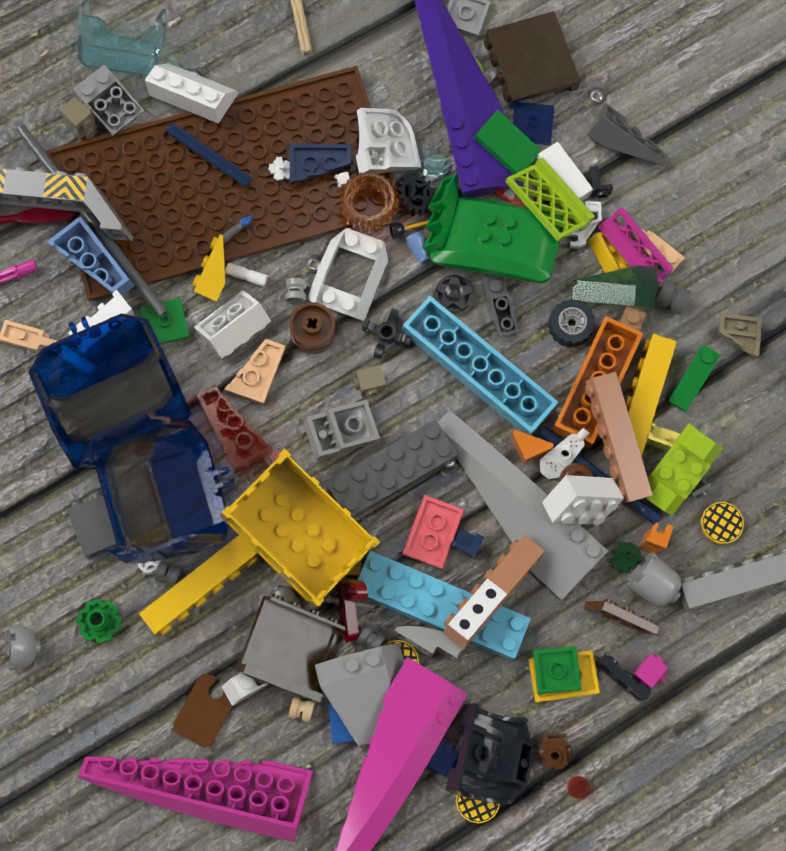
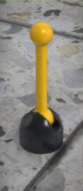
[389,220,429,240]

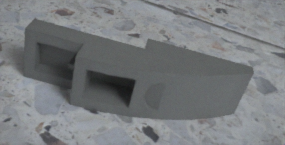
[480,273,519,337]

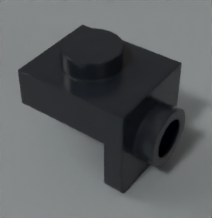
[585,166,613,199]

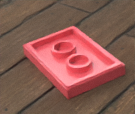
[402,495,464,570]

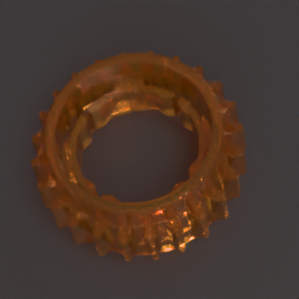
[339,172,399,232]

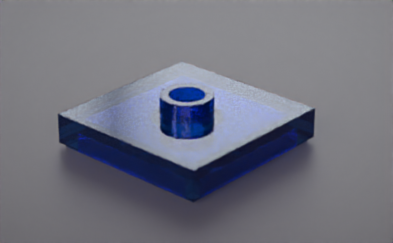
[512,102,554,145]

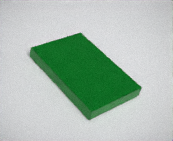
[474,110,542,175]

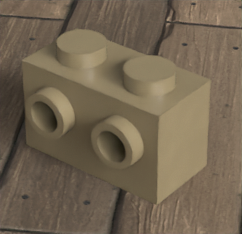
[59,97,97,141]

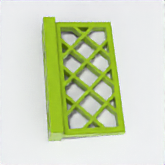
[505,158,595,242]

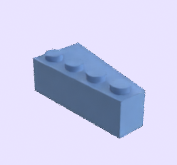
[47,216,135,296]

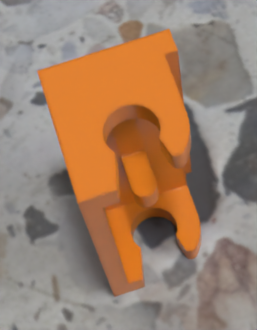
[638,522,674,555]

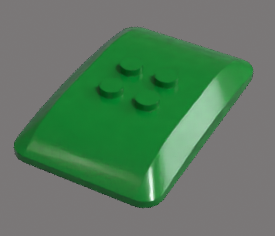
[430,196,563,283]

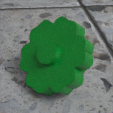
[76,599,122,644]

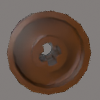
[289,302,335,354]

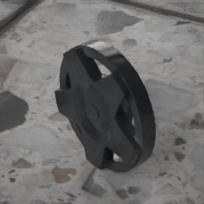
[435,275,473,313]

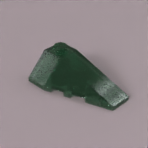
[572,265,658,308]

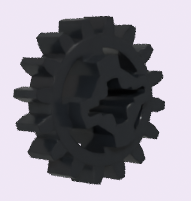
[393,172,435,217]

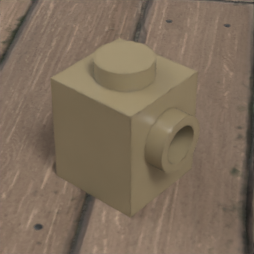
[353,365,386,397]

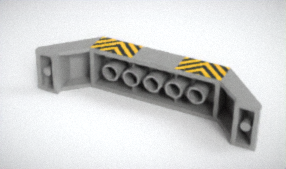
[0,166,133,241]

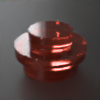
[567,776,590,799]

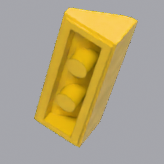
[588,232,638,292]

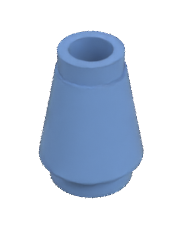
[406,231,430,263]

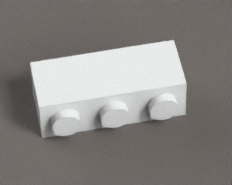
[536,142,593,201]

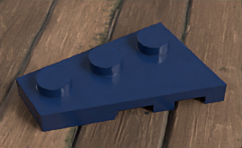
[289,144,351,185]

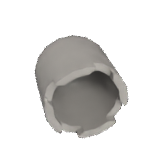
[626,552,681,607]

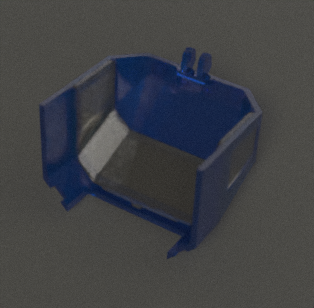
[28,313,192,470]
[80,414,235,564]

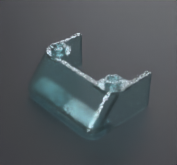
[78,0,166,76]

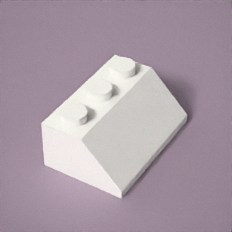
[194,290,271,359]

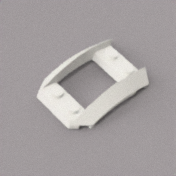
[307,228,388,321]

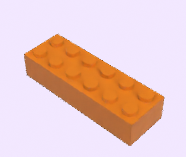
[552,316,643,449]

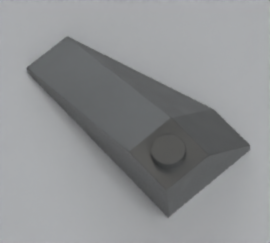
[587,103,668,166]

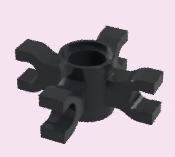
[362,308,411,359]

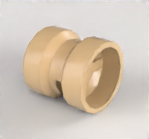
[288,696,315,723]

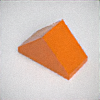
[511,429,554,464]

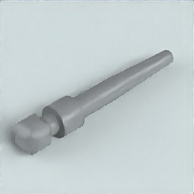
[324,595,375,609]

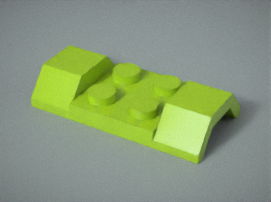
[645,423,724,516]

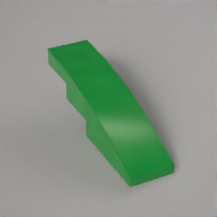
[423,174,459,253]

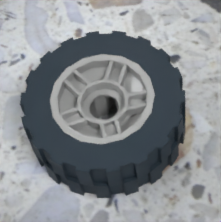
[548,299,595,347]

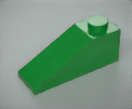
[668,344,721,412]

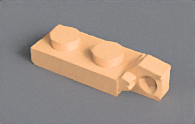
[631,228,685,274]
[0,320,60,353]

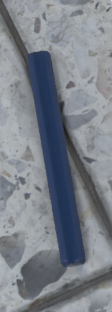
[166,123,252,187]

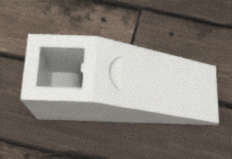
[222,673,269,706]

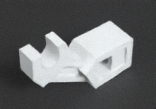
[569,201,602,249]

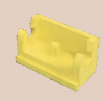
[646,423,680,451]

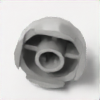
[5,625,41,670]

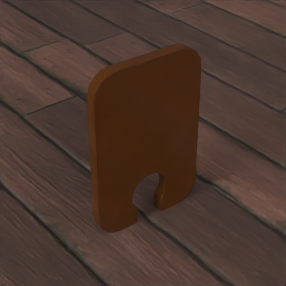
[173,674,233,747]

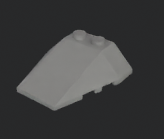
[315,643,404,746]

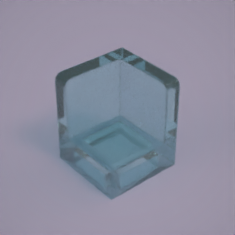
[423,147,445,178]

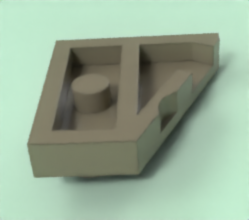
[718,313,762,358]

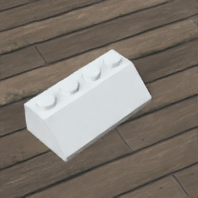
[145,63,238,124]

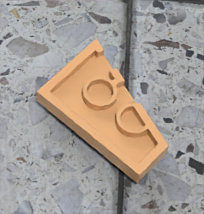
[224,339,286,405]

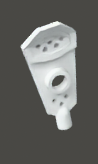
[540,428,589,479]

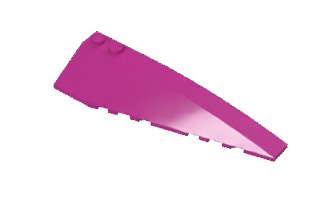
[334,657,468,851]

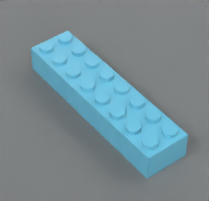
[402,296,558,435]
[358,551,531,661]

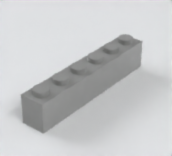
[678,549,786,611]

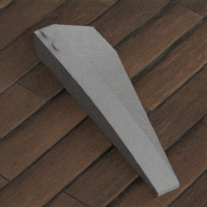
[438,410,607,600]

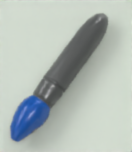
[223,215,253,244]

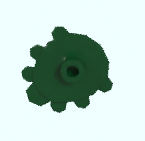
[611,541,642,573]

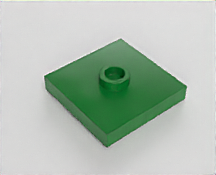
[140,298,190,347]
[532,646,582,695]

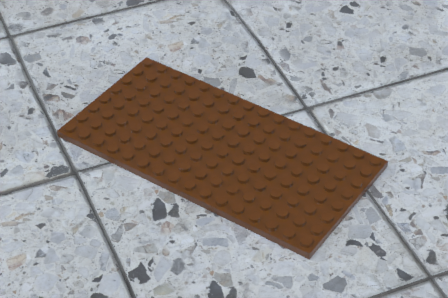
[46,66,405,302]

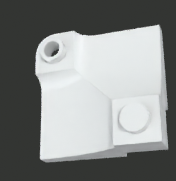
[356,108,421,175]

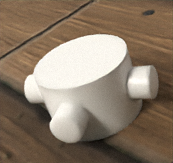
[335,172,352,188]

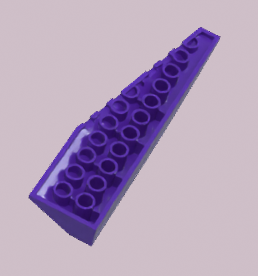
[414,0,522,198]

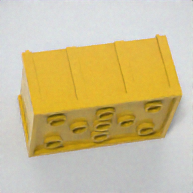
[220,449,380,608]

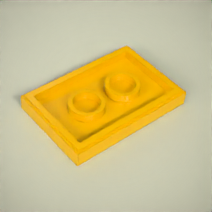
[528,650,600,703]

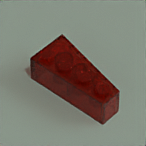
[196,386,273,474]

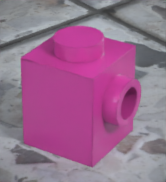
[633,654,668,689]

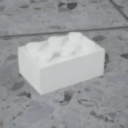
[542,475,624,525]

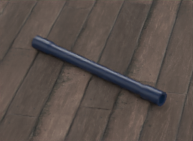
[537,426,663,525]

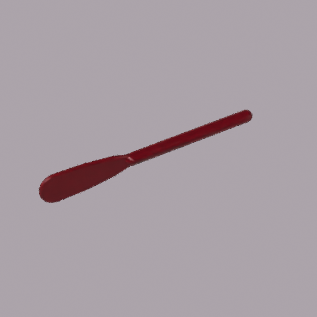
[0,208,76,225]

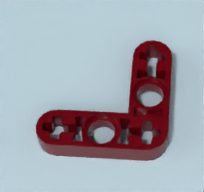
[337,579,368,643]

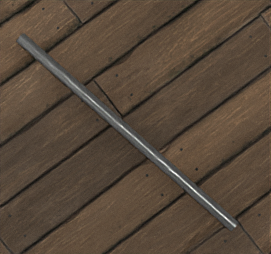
[16,124,168,318]

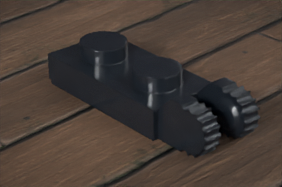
[595,654,651,701]

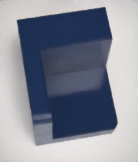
[451,529,484,559]

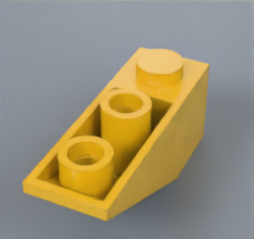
[192,234,226,302]

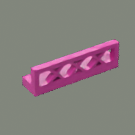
[598,207,674,289]

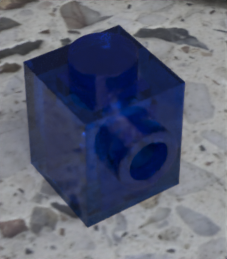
[426,741,459,777]

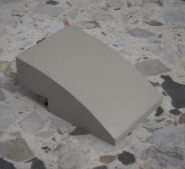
[303,400,380,461]
[394,626,462,662]

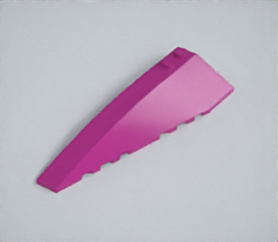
[78,757,313,842]

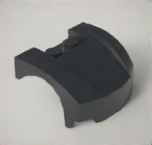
[446,703,534,804]

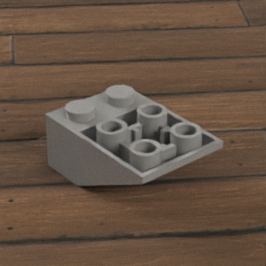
[73,65,144,136]

